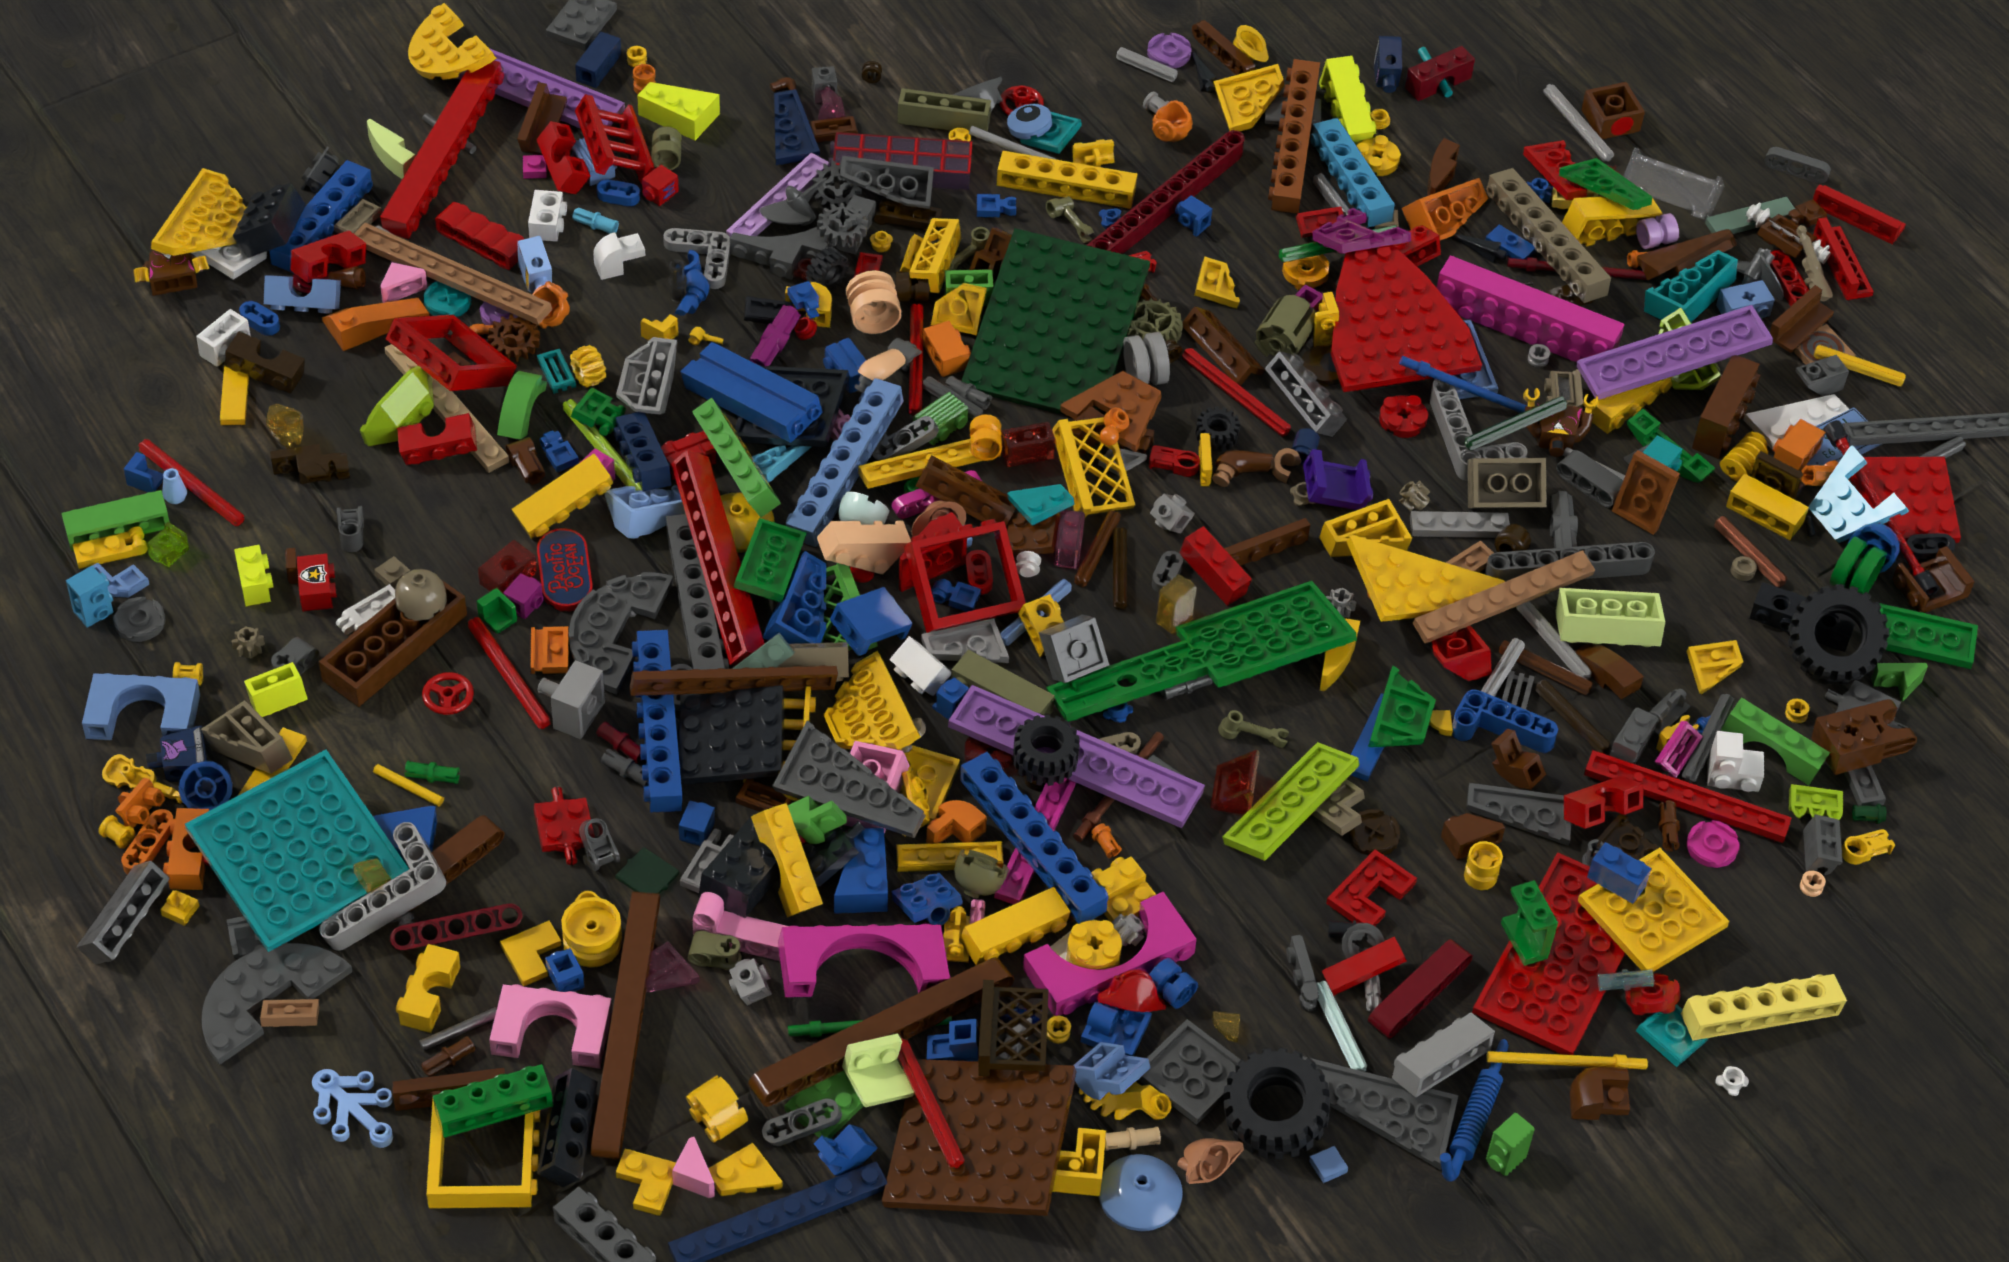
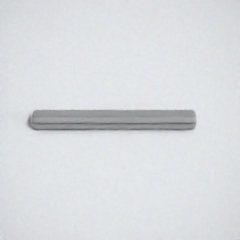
[1543,84,1614,162]
[1516,601,1592,679]

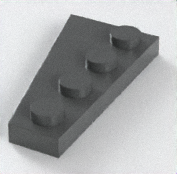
[1466,783,1571,846]

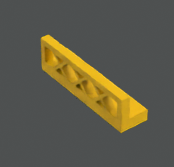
[909,218,962,293]

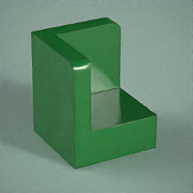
[477,588,517,634]

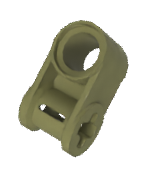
[688,931,742,970]

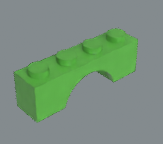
[1721,697,1830,785]

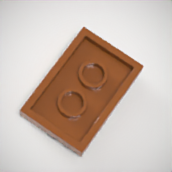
[1612,450,1680,535]

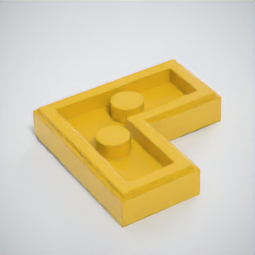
[500,920,561,986]

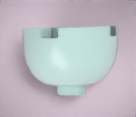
[838,492,890,525]

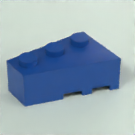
[834,828,888,913]

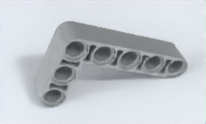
[1430,379,1527,481]
[319,822,446,951]

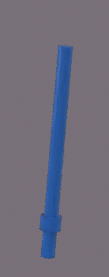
[1399,356,1527,413]

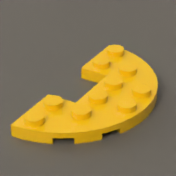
[408,3,497,80]

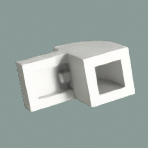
[594,232,645,280]

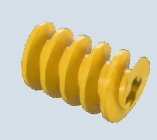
[1720,432,1768,482]

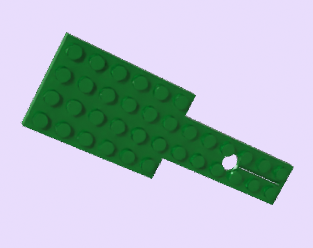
[1046,581,1357,722]

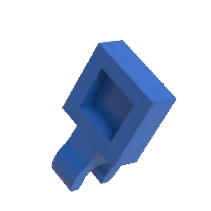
[787,281,819,319]

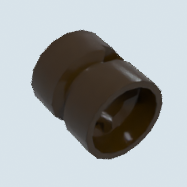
[895,272,929,302]

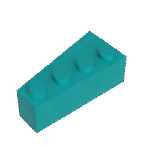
[1644,250,1738,322]

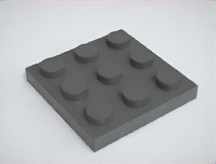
[1139,1019,1240,1125]

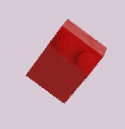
[899,512,967,592]

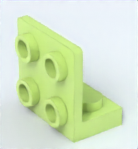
[842,1034,914,1107]

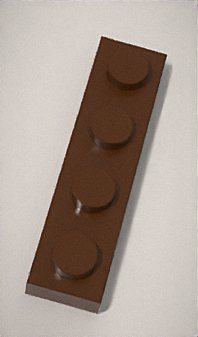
[1224,518,1310,566]

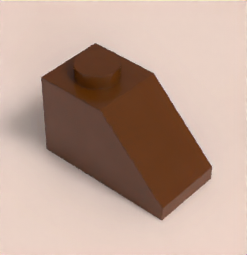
[1441,813,1505,860]

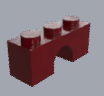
[1405,46,1475,101]

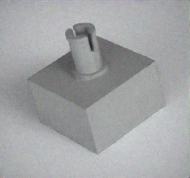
[537,660,605,739]

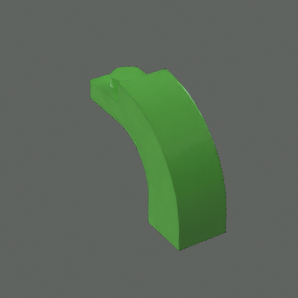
[497,371,547,440]

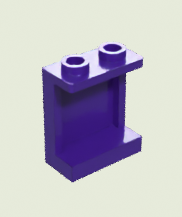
[1303,449,1373,510]

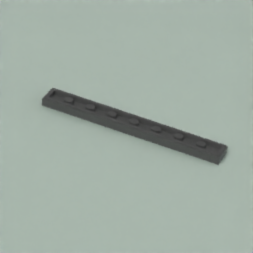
[1842,413,2009,446]

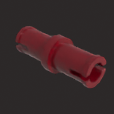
[596,721,642,763]

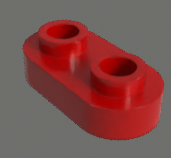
[965,550,993,595]

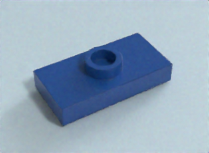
[1485,224,1536,259]

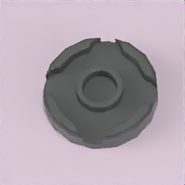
[113,597,166,642]

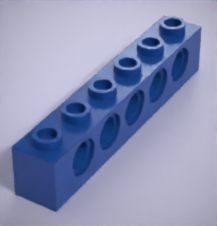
[269,160,373,273]

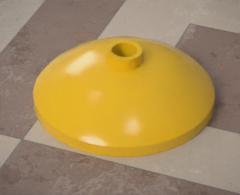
[720,493,774,553]

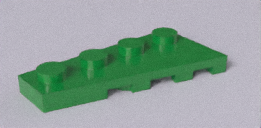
[1559,158,1652,210]

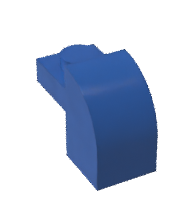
[927,1019,980,1062]
[814,1124,878,1176]

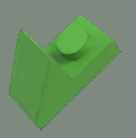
[1871,663,1928,701]

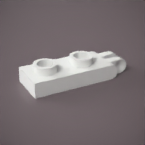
[336,584,395,635]

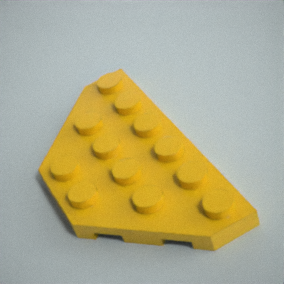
[151,168,247,256]
[824,651,921,750]

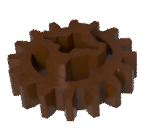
[488,314,540,362]

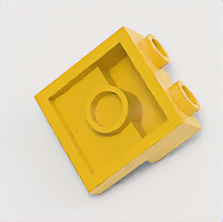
[1091,856,1156,925]

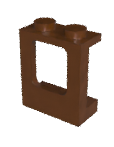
[1892,546,1975,613]

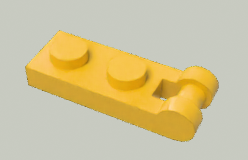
[73,526,148,569]

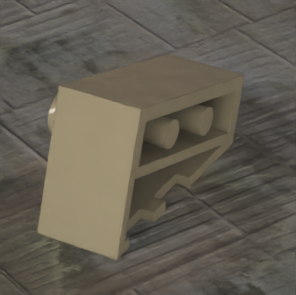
[201,700,293,774]

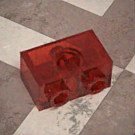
[478,540,537,593]

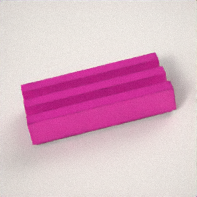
[1655,721,1703,778]

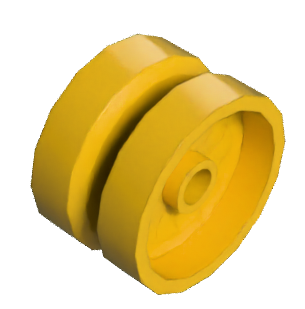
[561,897,622,968]

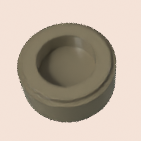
[1731,556,1757,581]

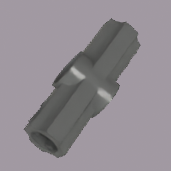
[1550,491,1578,548]

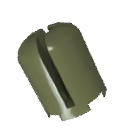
[1255,295,1316,357]

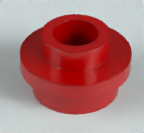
[794,317,817,340]

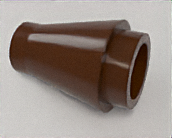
[329,266,366,290]

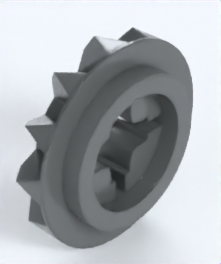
[1342,923,1384,958]

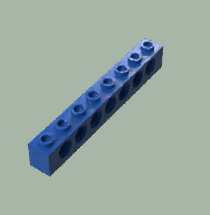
[632,630,682,812]
[960,752,1109,924]

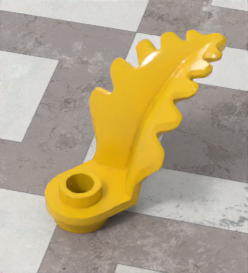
[1079,1081,1171,1120]

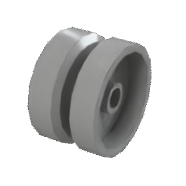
[1123,332,1170,385]

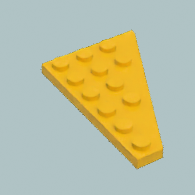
[1346,535,1505,622]

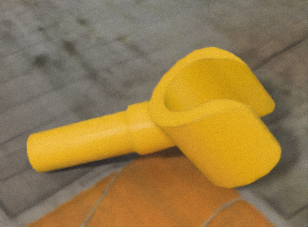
[688,327,724,345]

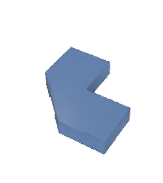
[93,563,149,598]

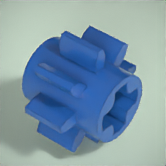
[1527,178,1553,203]

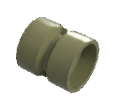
[651,127,682,170]

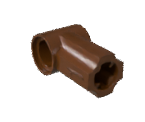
[506,437,545,485]

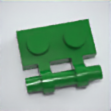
[570,387,626,436]

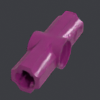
[749,305,801,366]

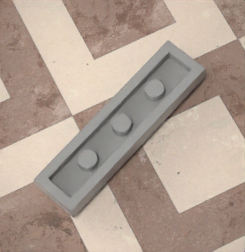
[1410,511,1510,538]

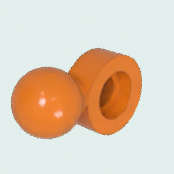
[1100,407,1129,446]

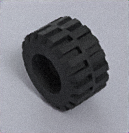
[1013,715,1080,786]

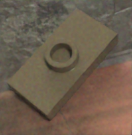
[334,199,382,234]

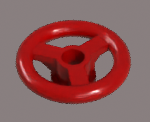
[999,85,1044,116]
[422,672,474,715]

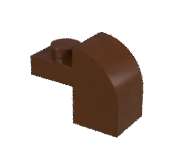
[969,227,1012,281]
[1491,729,1546,790]

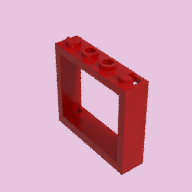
[386,315,517,391]
[904,519,1026,633]

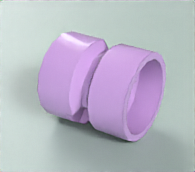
[1636,213,1679,249]

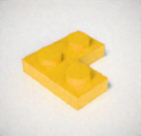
[616,1149,676,1216]

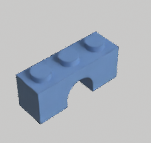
[264,275,341,313]

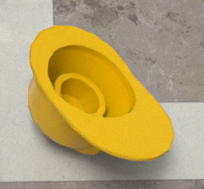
[1233,25,1268,62]

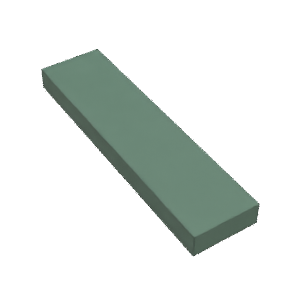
[1705,197,1795,234]

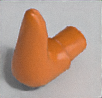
[469,324,493,335]

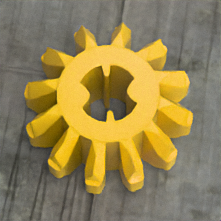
[570,345,606,387]

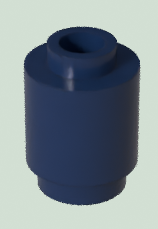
[1292,428,1320,465]

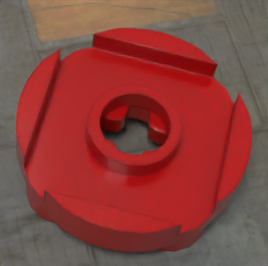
[1379,395,1428,438]
[1625,973,1681,1015]

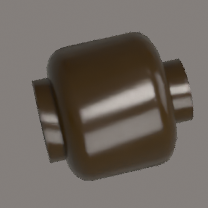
[1494,524,1531,552]

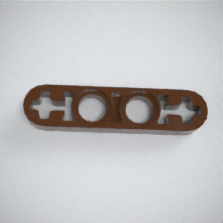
[1192,20,1256,75]

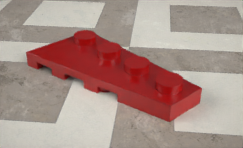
[1523,140,1588,200]

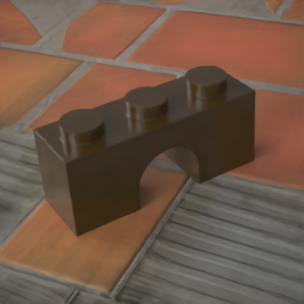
[225,331,305,393]

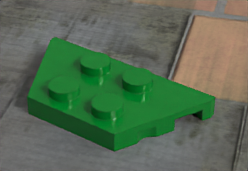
[1368,666,1436,747]

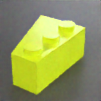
[637,82,720,141]

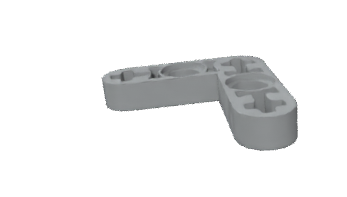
[663,228,730,289]

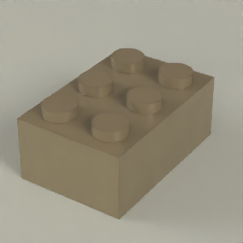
[1468,458,1546,508]

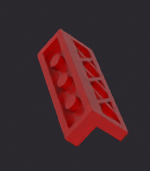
[1813,184,1906,245]
[1813,217,1874,300]

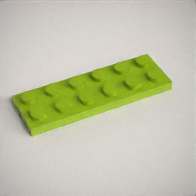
[1222,742,1360,861]

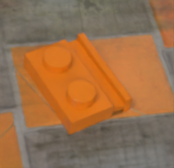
[531,626,569,674]

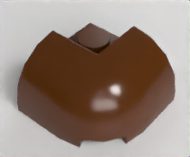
[1569,1066,1630,1120]

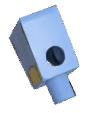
[518,236,552,293]

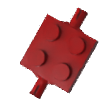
[533,787,595,865]

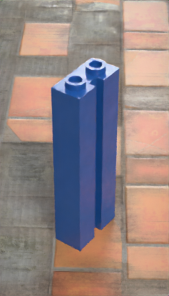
[680,342,823,443]

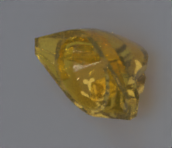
[266,404,304,449]

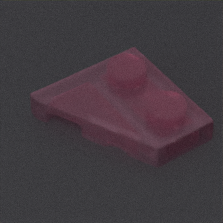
[646,941,700,993]

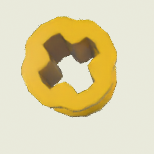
[173,662,203,686]
[98,815,135,849]

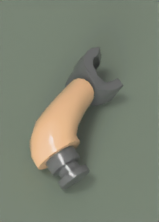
[854,338,922,393]

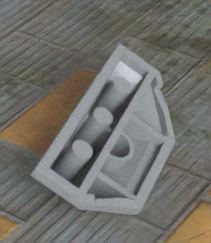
[616,337,677,415]

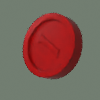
[850,567,875,583]

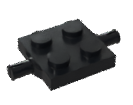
[803,821,865,887]

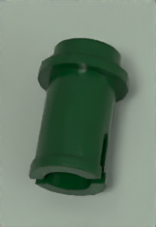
[1852,803,1886,824]

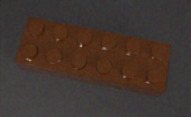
[319,580,467,707]

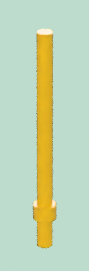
[1486,1051,1648,1069]

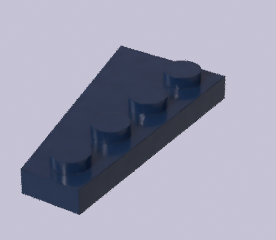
[774,89,820,166]

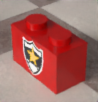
[297,553,337,611]

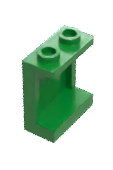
[1501,880,1558,966]

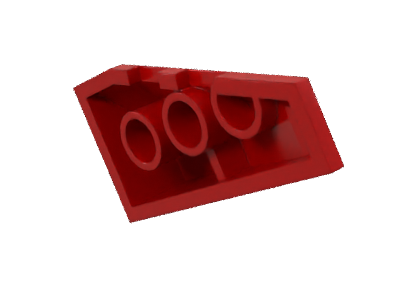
[1431,625,1492,681]

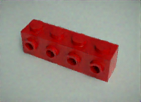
[1394,225,1441,266]

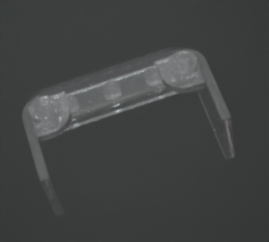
[1623,147,1725,219]

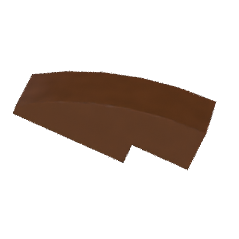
[1427,138,1460,196]
[1574,643,1644,699]

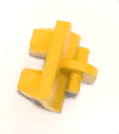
[1073,139,1115,167]

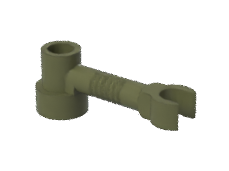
[1046,196,1094,243]
[949,227,990,270]
[1218,710,1289,748]

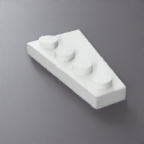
[191,243,267,279]
[1744,394,1849,450]

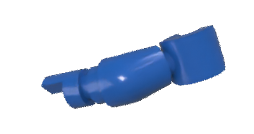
[675,250,710,316]

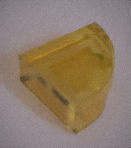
[1212,1011,1240,1042]

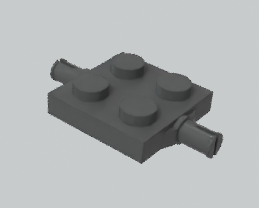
[1824,680,1908,728]

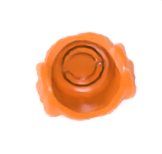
[1152,100,1193,142]
[532,281,570,329]

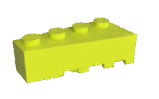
[1319,56,1376,145]

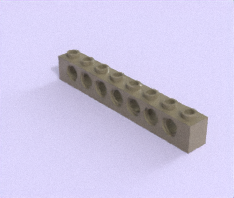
[1486,168,1611,303]

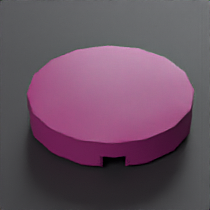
[1687,820,1740,868]

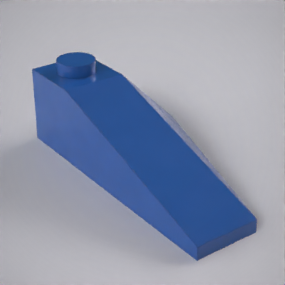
[762,551,826,644]

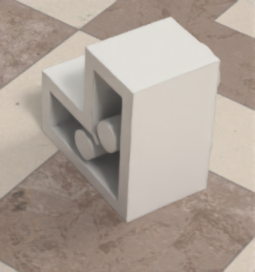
[1707,731,1764,792]

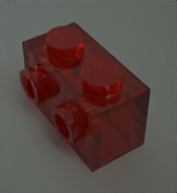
[1001,422,1055,467]

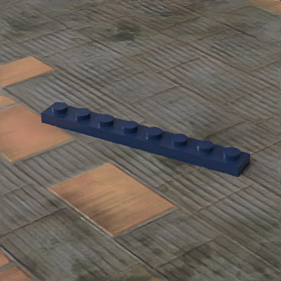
[668,1161,887,1262]

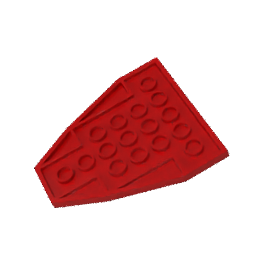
[1331,245,1482,392]

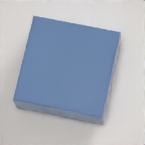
[1309,1146,1348,1183]

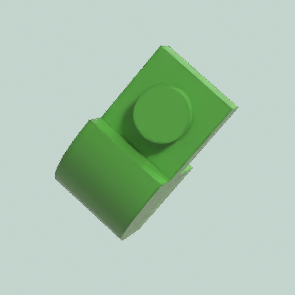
[788,796,847,844]

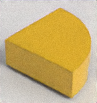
[1429,710,1453,736]

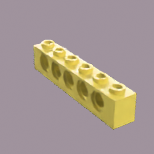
[1681,974,1847,1041]

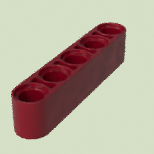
[390,904,522,951]
[1368,939,1473,1039]

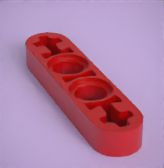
[1770,250,1809,307]

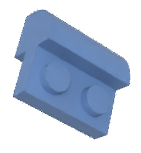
[1073,1042,1150,1100]

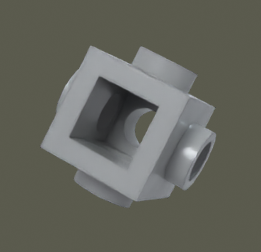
[1150,494,1195,533]
[729,958,772,1006]

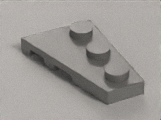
[921,618,1009,663]

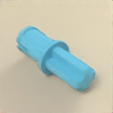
[572,208,619,234]

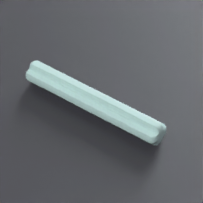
[1316,981,1367,1072]

